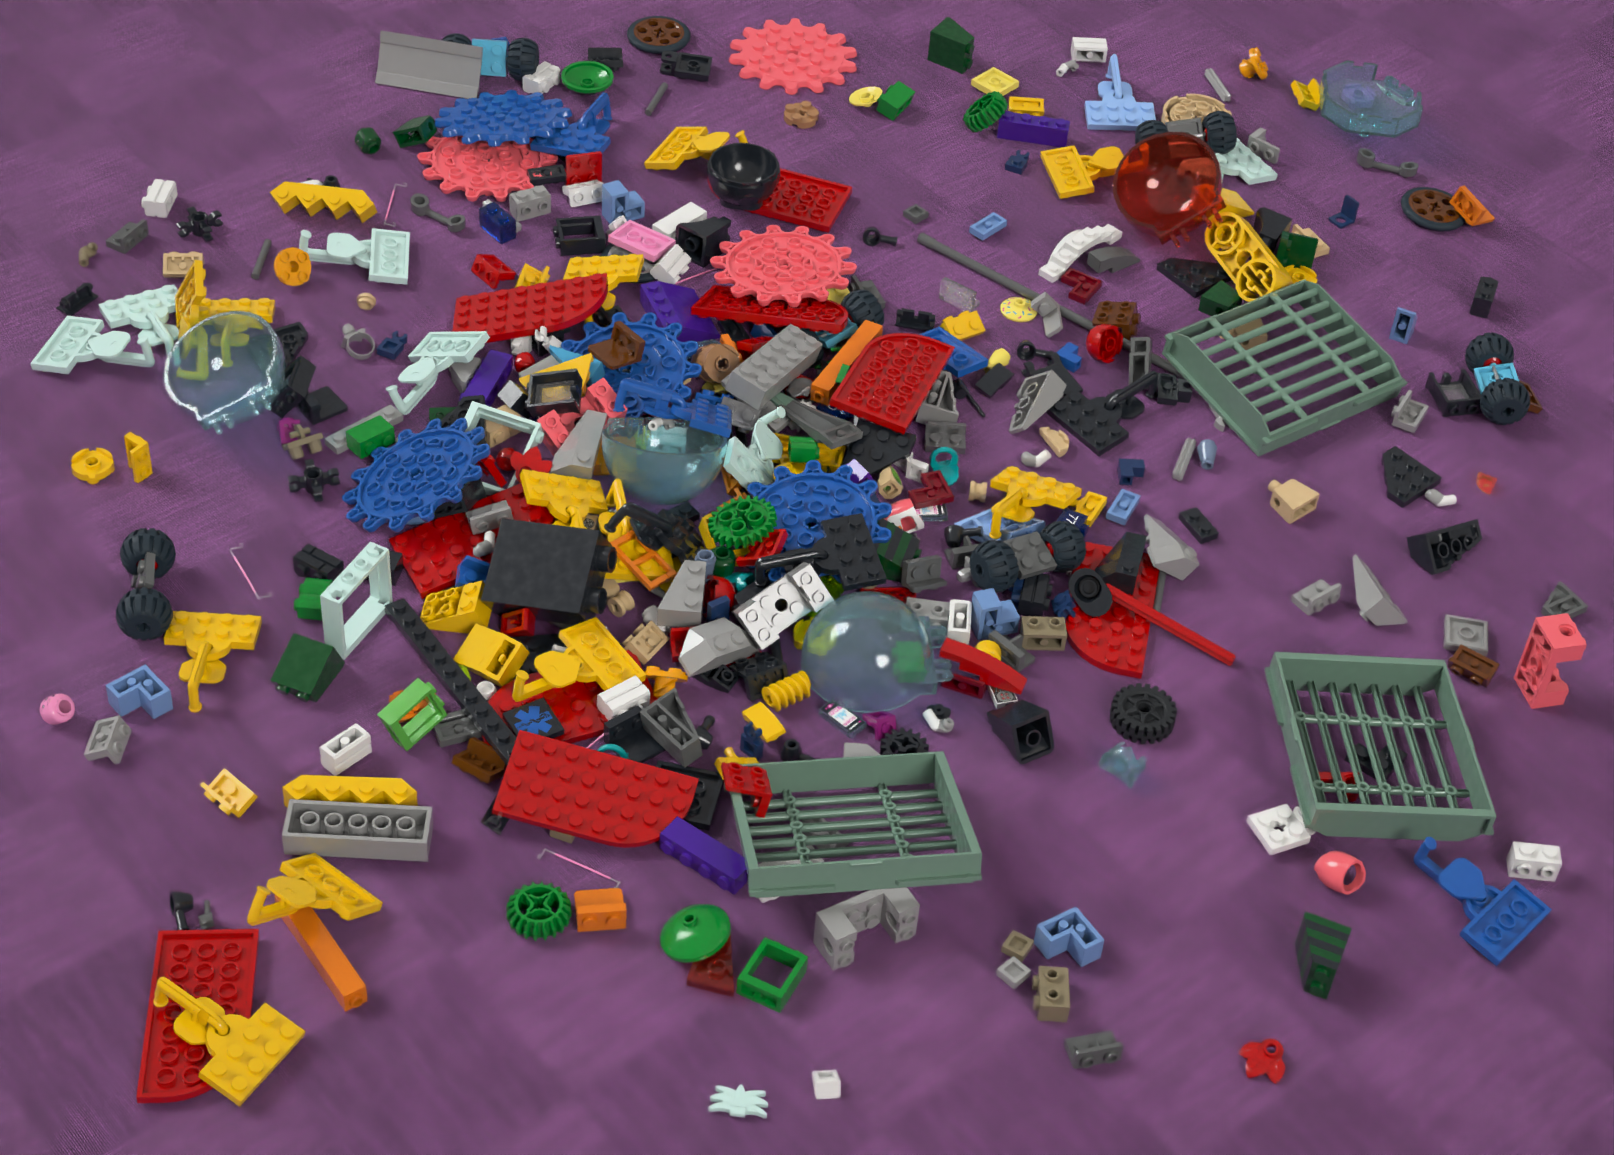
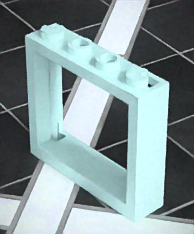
[465,401,544,496]
[320,542,393,660]

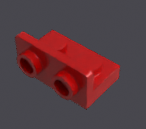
[471,254,516,289]
[737,336,773,360]

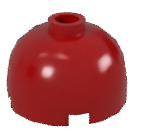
[1086,324,1123,363]
[702,575,737,618]

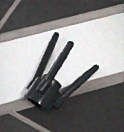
[953,378,985,417]

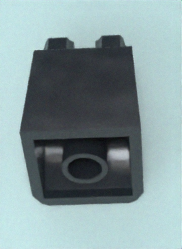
[1253,207,1292,257]
[675,216,731,268]
[987,700,1055,765]

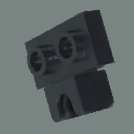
[1156,373,1192,406]

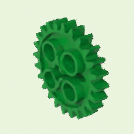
[708,495,777,549]

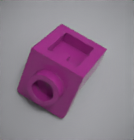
[277,418,300,446]
[862,709,897,741]

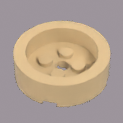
[1161,94,1232,124]

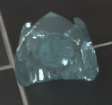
[1098,742,1147,789]

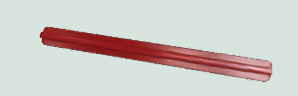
[1106,583,1236,666]

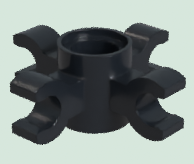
[177,206,223,242]
[288,459,340,502]

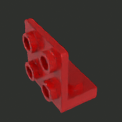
[564,151,602,186]
[721,762,772,818]

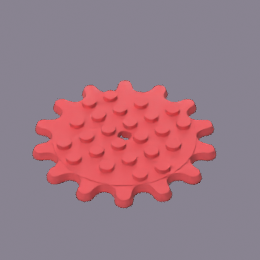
[729,18,857,95]
[417,128,558,202]
[710,225,857,307]

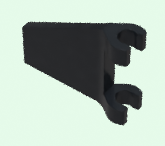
[1021,352,1083,396]

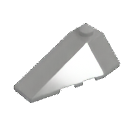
[1009,370,1067,434]
[550,410,607,480]
[1144,514,1199,581]
[1353,554,1408,626]

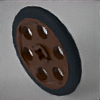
[627,16,691,54]
[1401,187,1465,231]

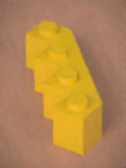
[270,181,378,223]
[282,775,418,808]

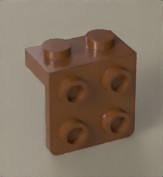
[1092,301,1141,341]
[588,321,646,370]

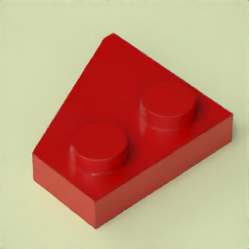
[475,455,507,488]
[736,529,788,567]

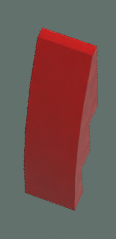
[939,637,1027,695]

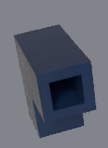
[1117,458,1145,485]

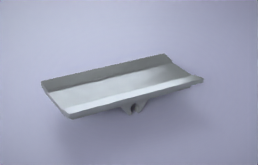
[375,30,483,99]

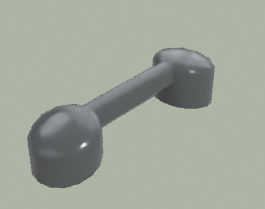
[1357,148,1419,177]
[410,193,466,232]

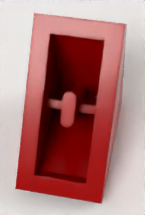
[500,608,536,637]

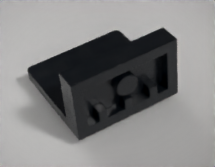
[295,386,348,425]
[729,652,789,701]
[604,704,666,763]

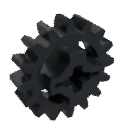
[879,728,929,755]

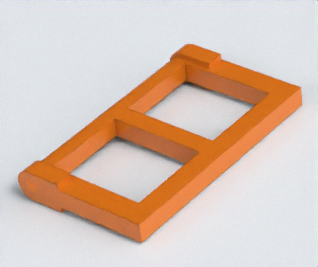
[610,530,677,591]

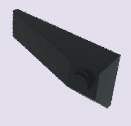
[1406,519,1482,575]
[1095,532,1147,595]

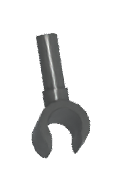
[198,900,214,930]

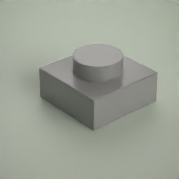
[996,956,1031,989]

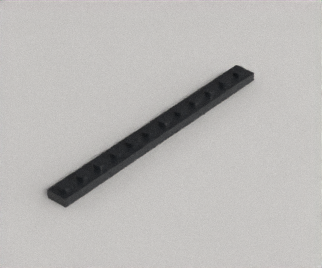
[384,598,516,765]

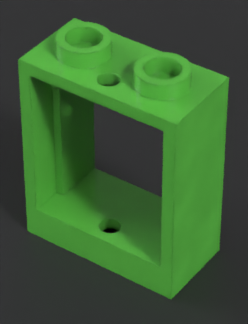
[377,678,447,751]

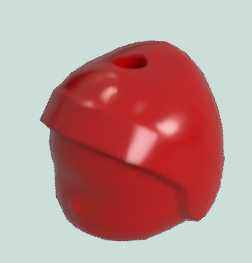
[514,352,535,373]
[495,447,515,471]

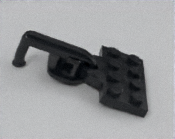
[1046,371,1158,457]
[604,502,705,564]
[755,513,887,591]

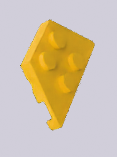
[519,353,594,403]

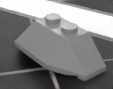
[678,617,760,677]

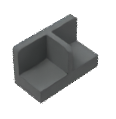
[944,535,981,569]
[988,630,1035,672]

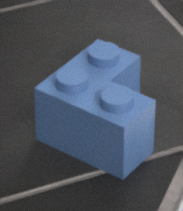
[602,180,645,224]
[971,588,1020,640]
[106,664,173,719]
[1034,907,1105,967]

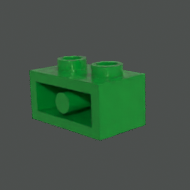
[876,81,915,121]
[346,415,395,459]

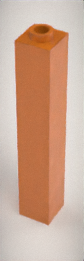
[810,320,883,406]
[274,895,368,1012]

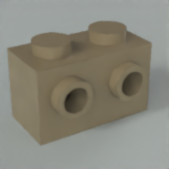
[1019,616,1067,651]
[1032,966,1070,1022]

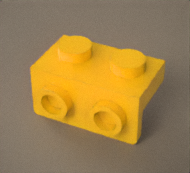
[1290,78,1325,111]
[1008,96,1044,116]
[515,263,550,288]
[939,310,986,341]
[124,432,153,483]
[200,768,258,818]

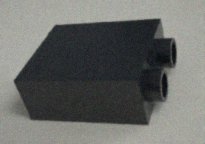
[481,518,617,625]

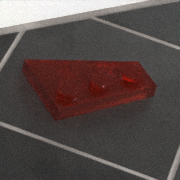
[686,933,734,997]

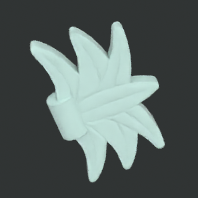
[708,1084,768,1118]

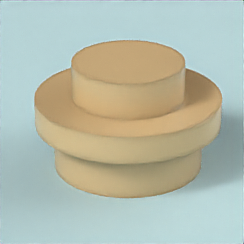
[357,293,376,310]

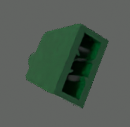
[393,115,437,148]
[1198,280,1242,316]

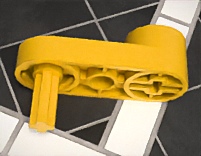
[1205,212,1293,302]

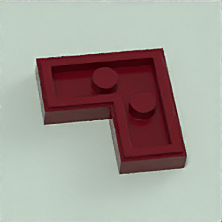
[1061,268,1103,305]
[908,470,954,509]

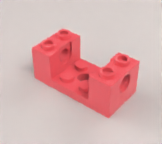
[537,377,628,456]
[1514,613,1587,709]

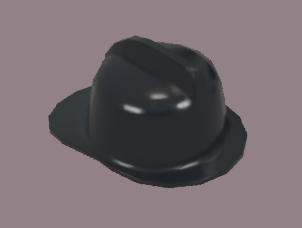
[1068,568,1112,617]

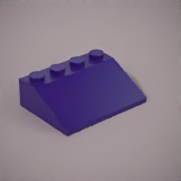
[640,281,720,343]

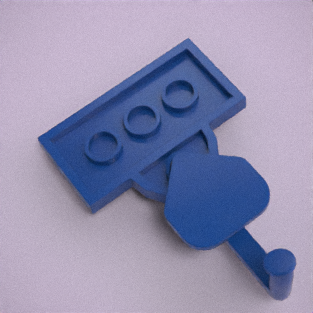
[530,92,612,156]
[919,327,988,378]
[613,378,732,438]
[1413,837,1552,966]

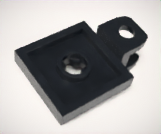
[660,51,713,82]

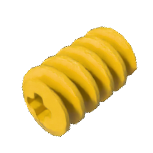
[761,671,811,712]

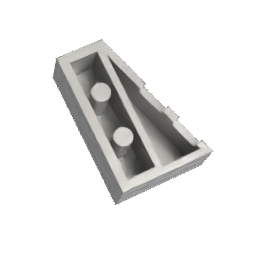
[916,371,959,425]
[657,560,706,627]

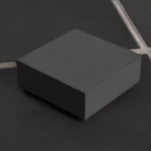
[903,204,929,224]

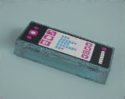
[915,503,948,522]
[818,698,866,739]

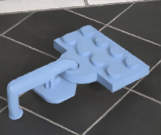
[1084,54,1156,131]

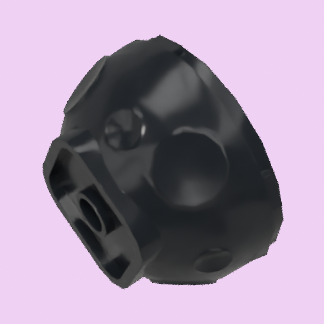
[707,143,780,211]

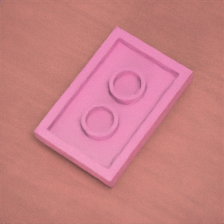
[608,220,676,262]

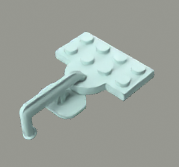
[1177,138,1278,185]
[299,228,410,285]
[98,285,179,366]
[30,316,155,374]
[386,331,490,415]
[723,406,786,498]

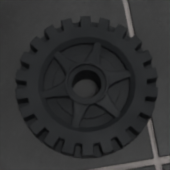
[1109,683,1177,744]

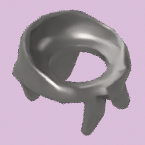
[786,378,814,403]

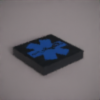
[503,697,564,739]

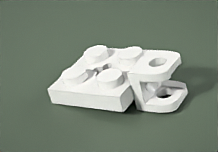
[1246,804,1316,855]

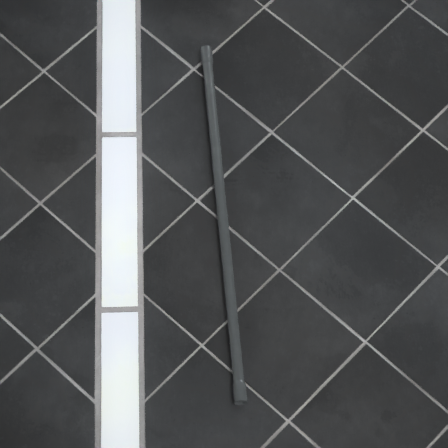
[917,232,1185,379]

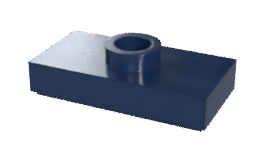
[707,595,730,623]

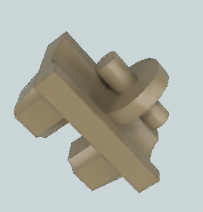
[282,424,323,460]

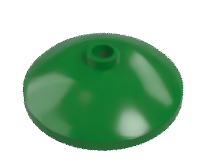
[561,61,614,94]
[660,904,731,963]

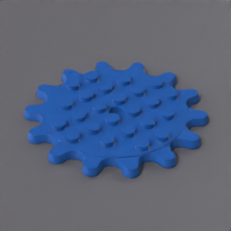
[434,90,572,147]
[561,312,702,429]
[342,418,491,533]
[737,460,892,584]

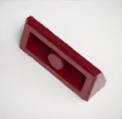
[941,670,987,699]

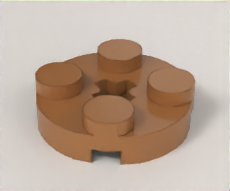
[784,101,819,129]

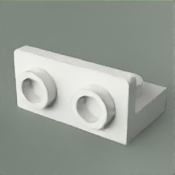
[562,180,603,207]

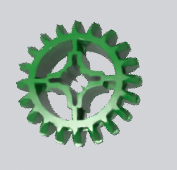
[963,91,1008,132]
[506,880,572,942]

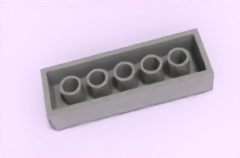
[725,324,823,410]
[282,799,433,862]

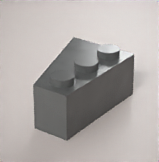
[640,687,703,768]

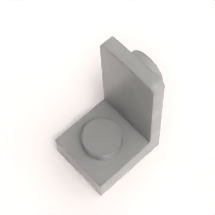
[1247,127,1280,164]
[1031,292,1063,338]

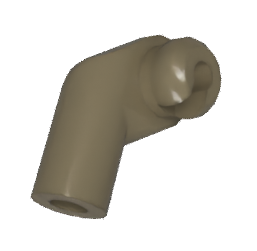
[79,242,98,267]

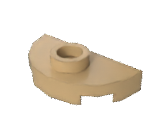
[1039,427,1069,457]

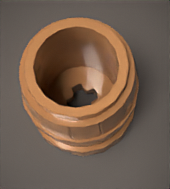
[691,344,741,384]

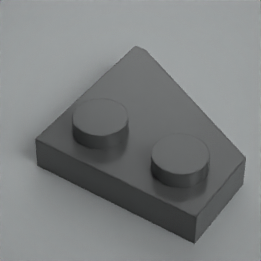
[1541,581,1588,618]

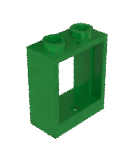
[736,937,808,1013]

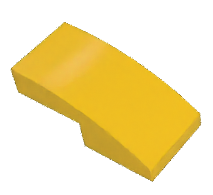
[742,702,786,743]

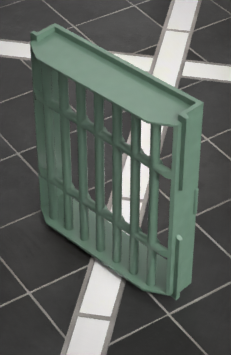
[1162,279,1408,457]
[1264,652,1497,841]
[724,751,982,898]

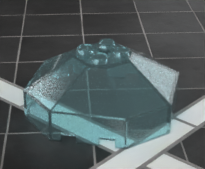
[1319,60,1423,138]

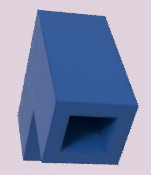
[1056,342,1082,373]

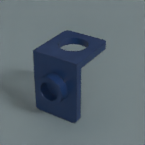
[1328,194,1359,229]

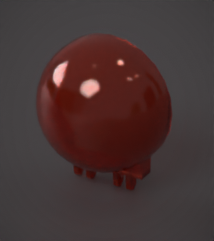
[1113,132,1226,248]

